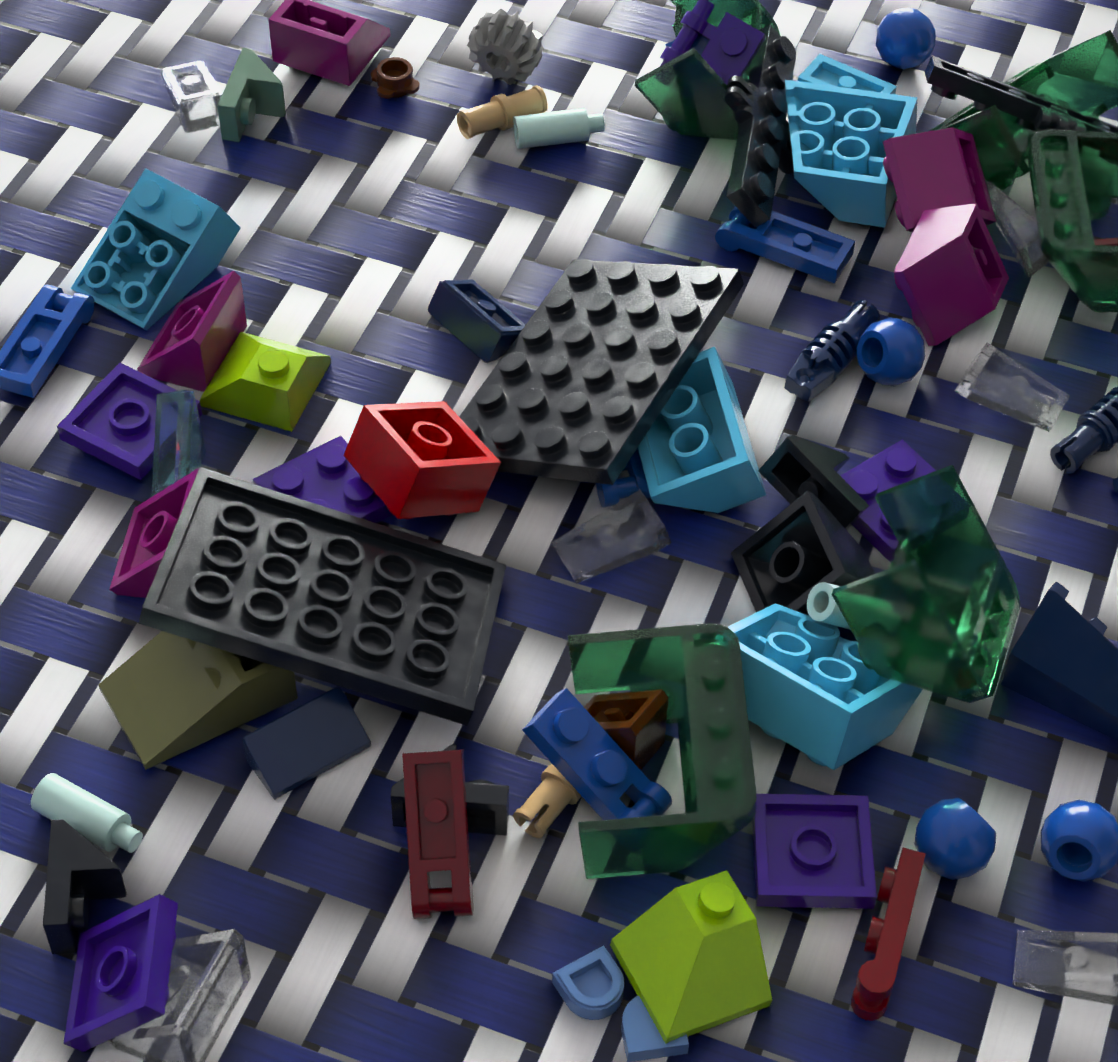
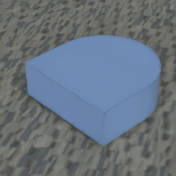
[552,945,624,1020]
[621,996,689,1062]

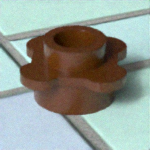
[371,57,420,99]

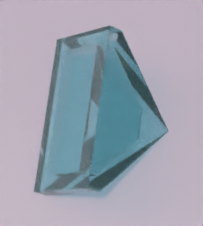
[151,390,206,496]

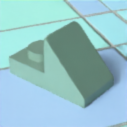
[217,48,286,142]

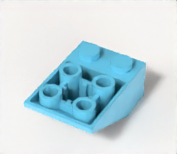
[71,168,241,331]

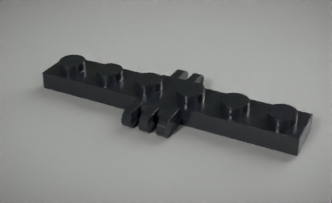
[724,24,796,228]
[925,55,1118,163]

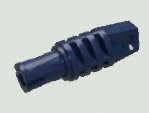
[784,300,880,402]
[1050,387,1118,474]

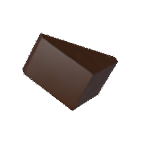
[584,689,669,770]

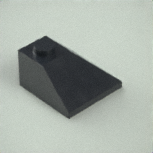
[731,491,883,615]

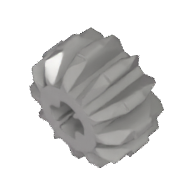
[467,8,544,85]

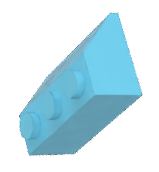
[638,347,766,513]

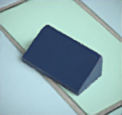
[428,279,525,363]
[243,687,371,800]

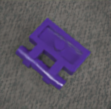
[654,0,766,115]

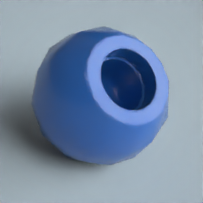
[876,8,936,69]
[857,317,925,387]
[914,798,997,880]
[1041,800,1118,882]

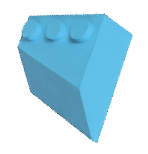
[785,80,918,228]
[698,603,938,770]

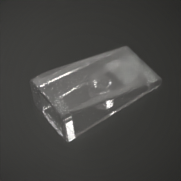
[161,61,222,133]
[985,181,1055,277]
[954,342,1070,432]
[551,490,672,584]
[1013,930,1118,1006]

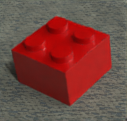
[343,401,501,519]

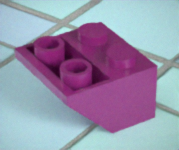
[268,0,390,86]
[882,127,996,232]
[893,203,1009,346]

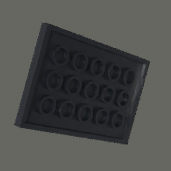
[459,259,744,485]
[138,467,506,726]

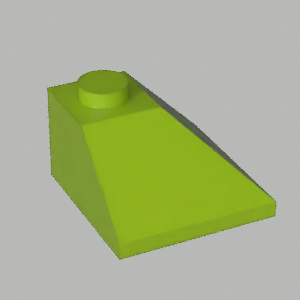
[199,332,331,432]
[610,870,772,1044]

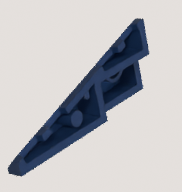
[1001,582,1118,741]

